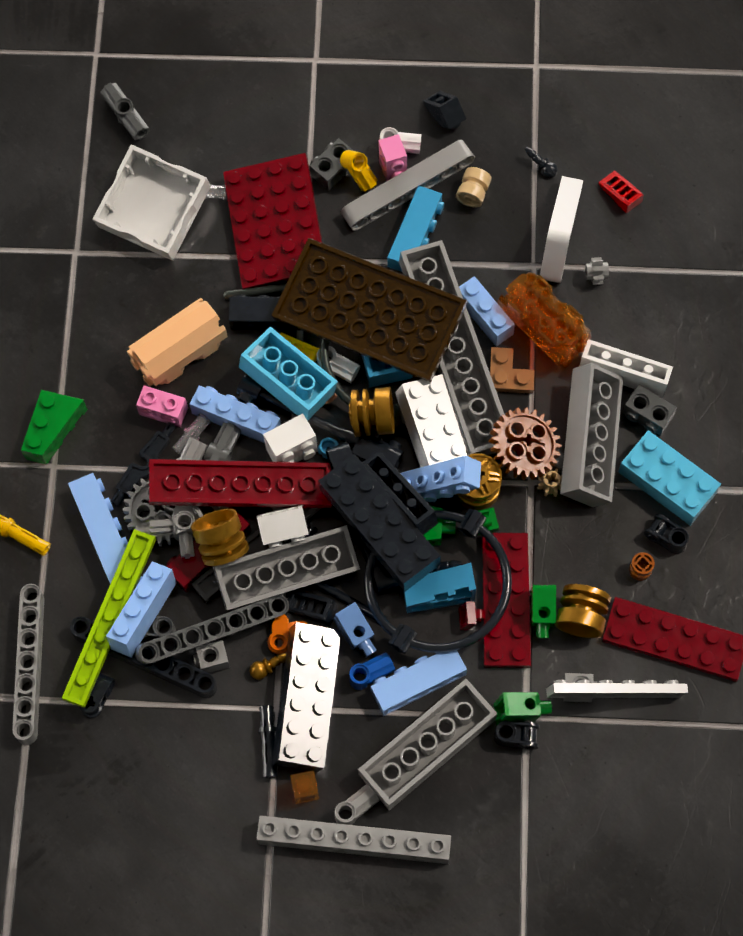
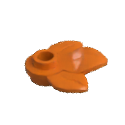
[267,614,308,654]

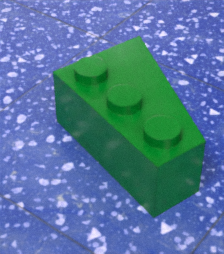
[21,390,88,465]

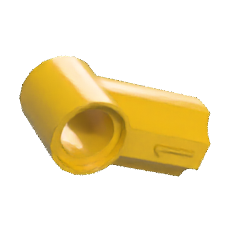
[340,150,377,192]

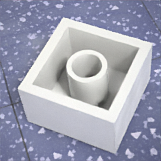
[263,414,318,462]
[257,505,308,548]

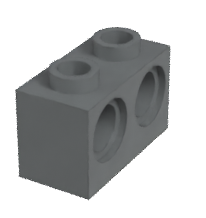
[309,138,355,191]
[623,384,677,436]

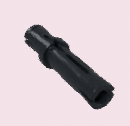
[258,706,278,778]

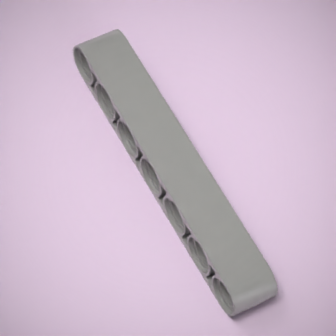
[340,140,475,231]
[12,584,44,745]

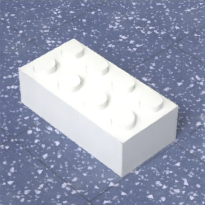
[395,374,470,467]

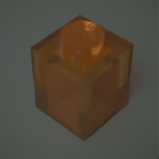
[290,771,319,804]

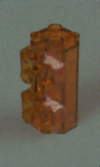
[498,272,591,367]

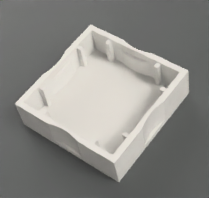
[92,145,211,260]

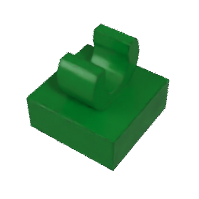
[477,507,499,536]

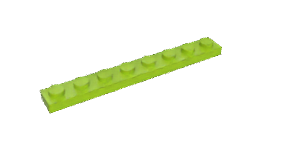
[62,529,156,708]

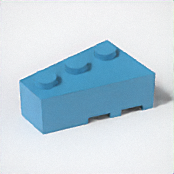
[403,563,476,613]

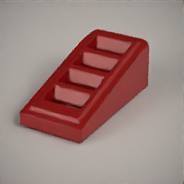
[598,170,644,213]

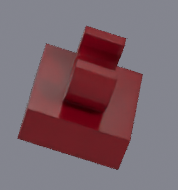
[458,601,485,630]

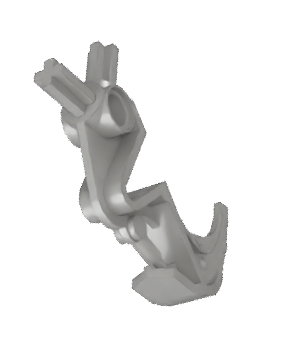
[149,506,284,559]

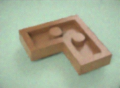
[490,347,534,393]

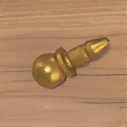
[249,653,286,680]

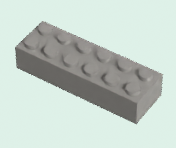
[560,363,623,507]
[212,525,360,610]
[358,679,497,810]

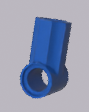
[349,652,395,690]

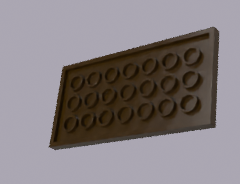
[271,238,468,383]

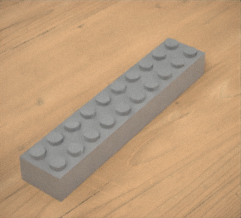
[399,240,510,455]

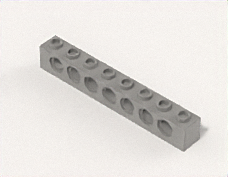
[257,816,451,864]

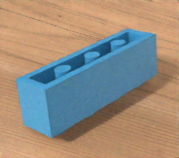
[387,185,445,272]

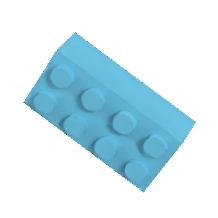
[239,327,338,421]
[618,430,721,526]

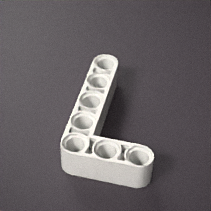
[539,176,583,283]

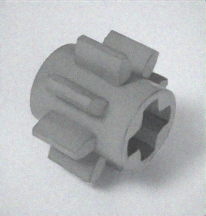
[585,257,609,285]

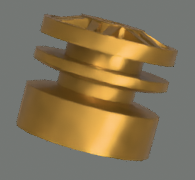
[349,387,394,437]
[455,453,502,510]
[191,509,249,566]
[555,584,611,638]

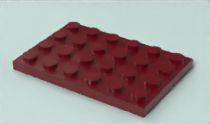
[223,153,322,289]

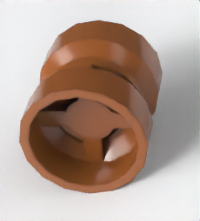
[629,552,655,581]

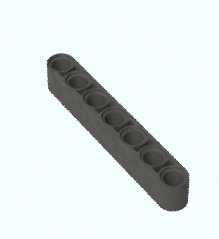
[135,595,289,664]

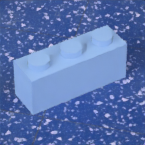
[459,276,515,347]

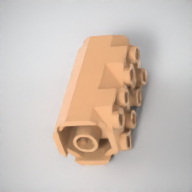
[127,298,228,387]

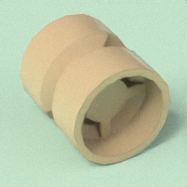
[456,167,492,207]

